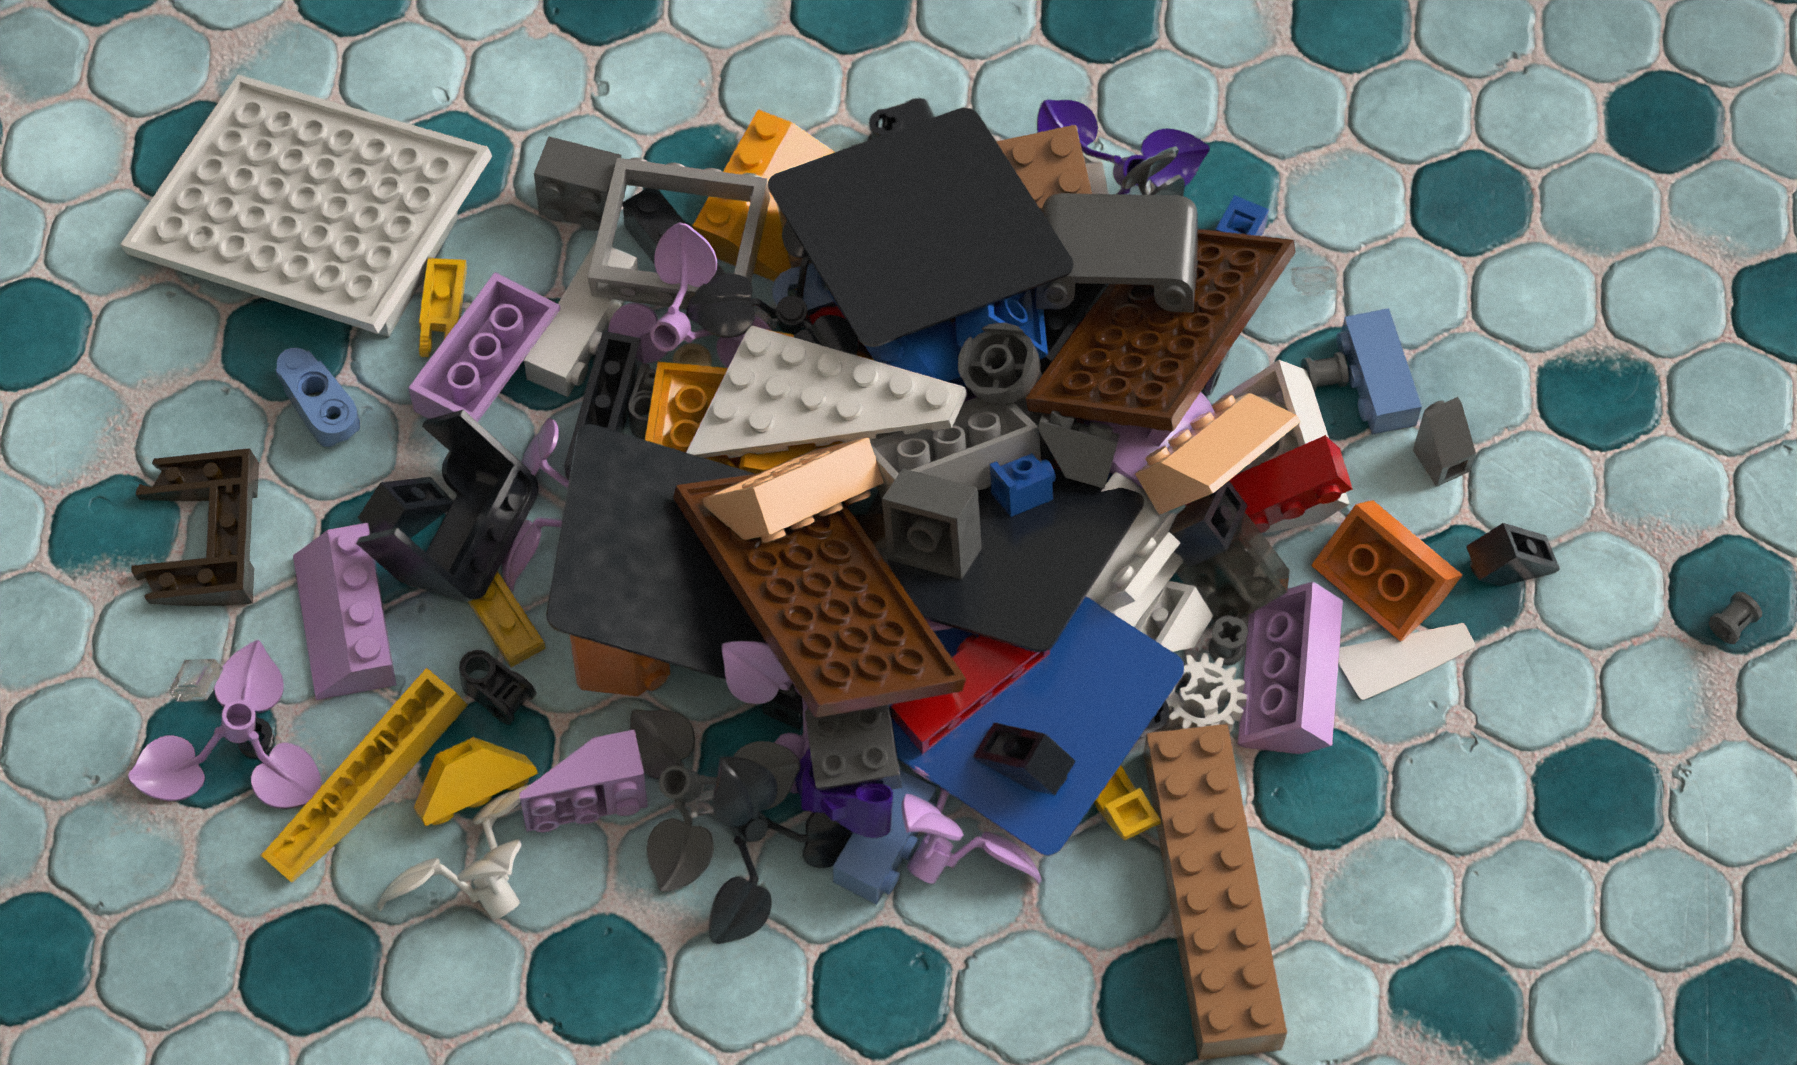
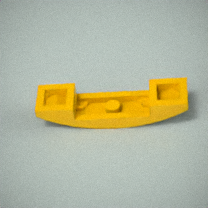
[1094,765,1161,841]

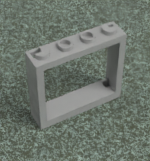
[587,158,770,309]

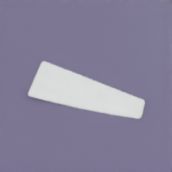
[1338,623,1475,700]

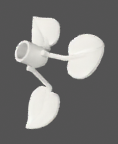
[377,784,531,920]

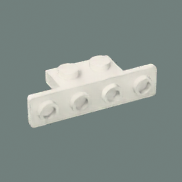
[1099,513,1183,627]

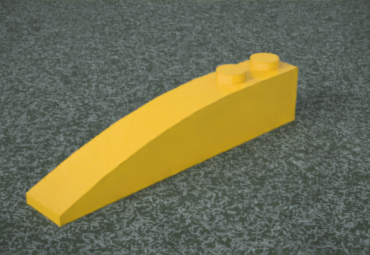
[261,667,467,883]

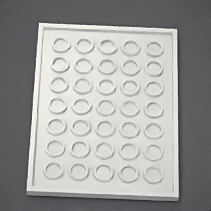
[120,75,492,334]

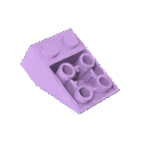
[519,729,648,832]

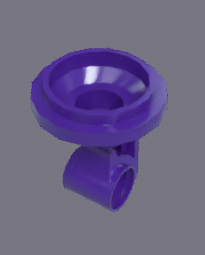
[795,747,893,838]

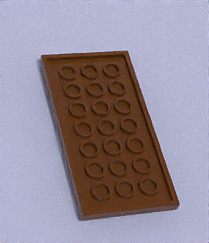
[1026,229,1296,432]
[673,473,966,718]

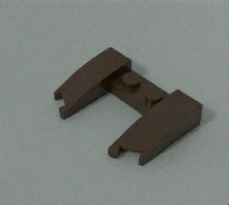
[131,448,259,606]

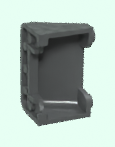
[1036,193,1198,312]

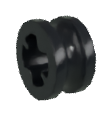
[238,717,275,759]

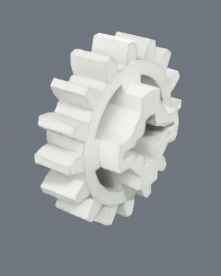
[1166,653,1247,733]

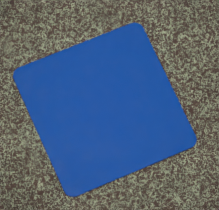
[889,596,1184,856]

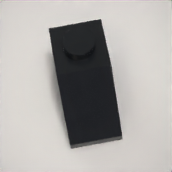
[358,477,454,539]
[1168,481,1248,567]
[1466,523,1560,586]
[973,722,1076,796]

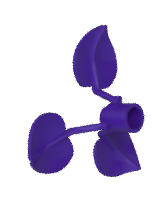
[1036,99,1210,195]

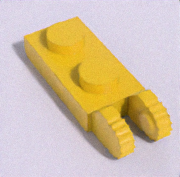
[419,258,467,357]

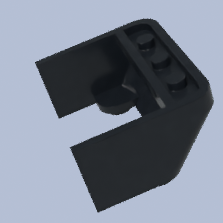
[356,409,539,602]

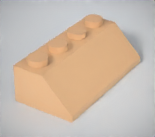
[1135,393,1300,515]
[702,437,884,543]

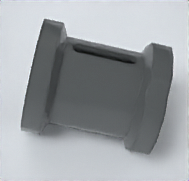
[1301,352,1349,392]
[1709,591,1762,644]
[1208,615,1248,665]

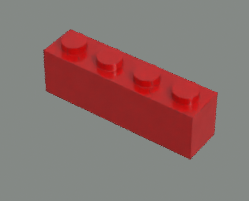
[1185,435,1353,548]
[891,634,1050,754]

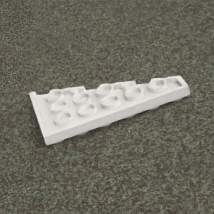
[686,326,967,458]

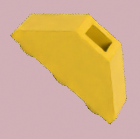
[414,737,538,826]

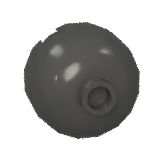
[958,322,1040,405]

